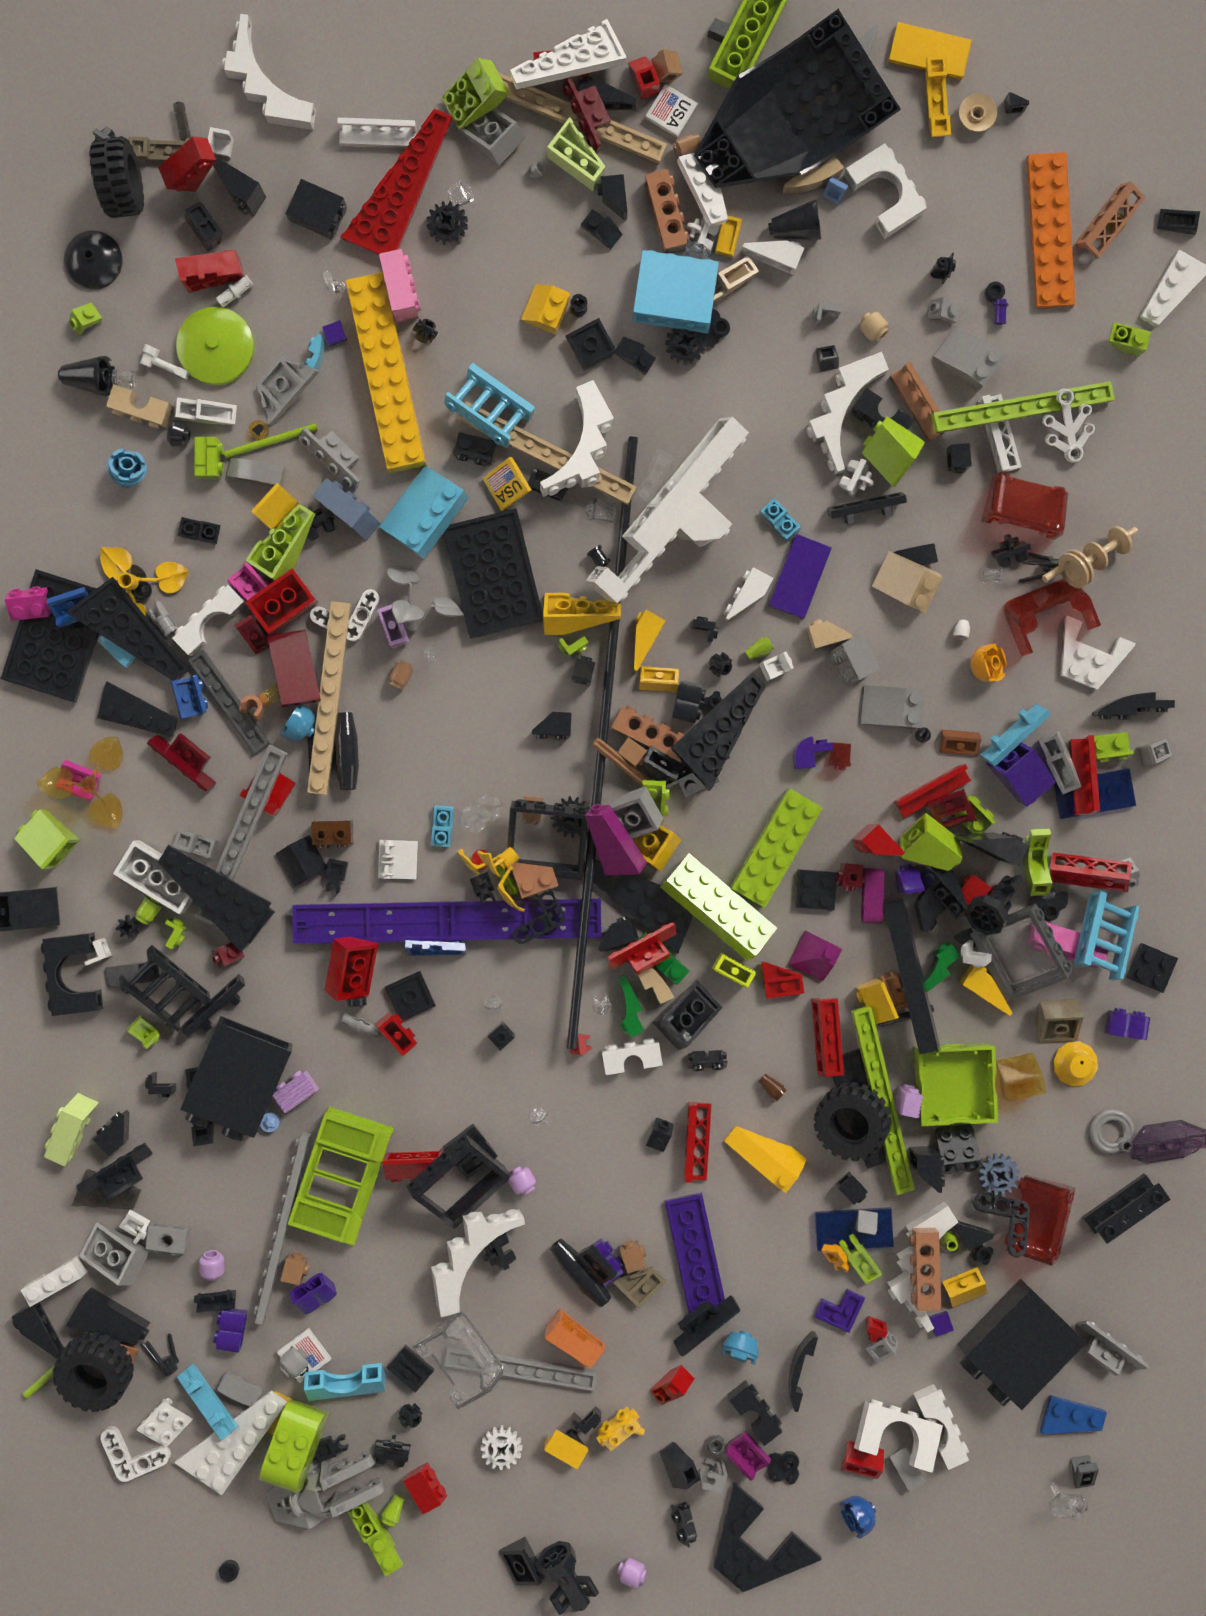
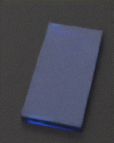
[1054,768,1136,819]
[815,1207,894,1251]

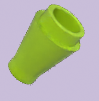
[745,636,775,660]
[939,1230,958,1251]
[381,1494,405,1527]

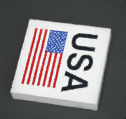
[645,83,698,139]
[277,1328,331,1383]

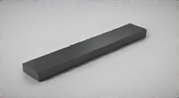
[187,650,271,754]

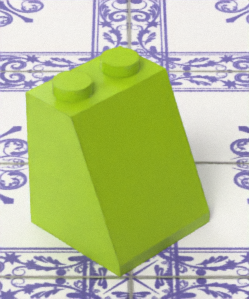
[862,416,925,487]
[14,809,81,870]
[899,813,962,871]

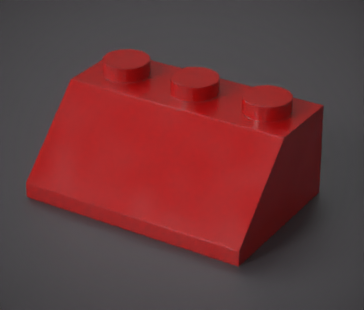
[245,568,318,635]
[852,824,905,856]
[324,937,378,1001]
[382,1151,444,1182]

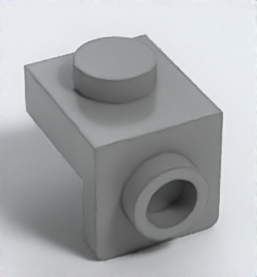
[928,297,960,324]

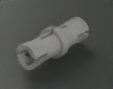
[340,1013,380,1038]

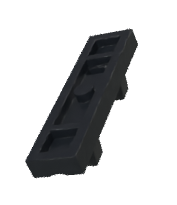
[827,492,907,525]
[182,974,245,1037]

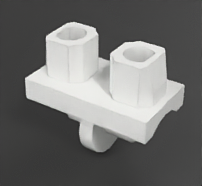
[686,217,720,253]
[839,458,874,498]

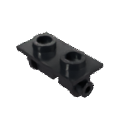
[930,253,956,284]
[688,1050,728,1071]
[194,1289,236,1313]
[671,1502,697,1548]

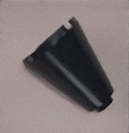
[768,200,821,240]
[58,356,116,396]

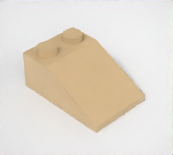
[872,551,943,613]

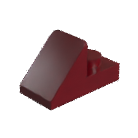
[235,615,269,654]

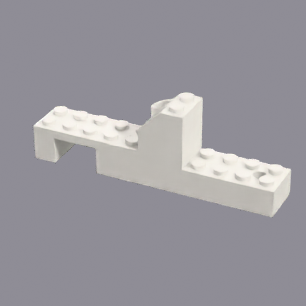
[585,416,749,603]

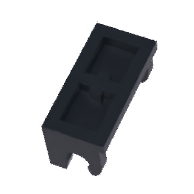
[184,201,223,251]
[528,468,569,503]

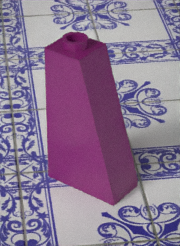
[585,804,647,875]

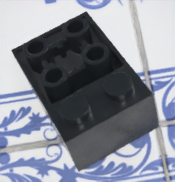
[0,887,60,932]

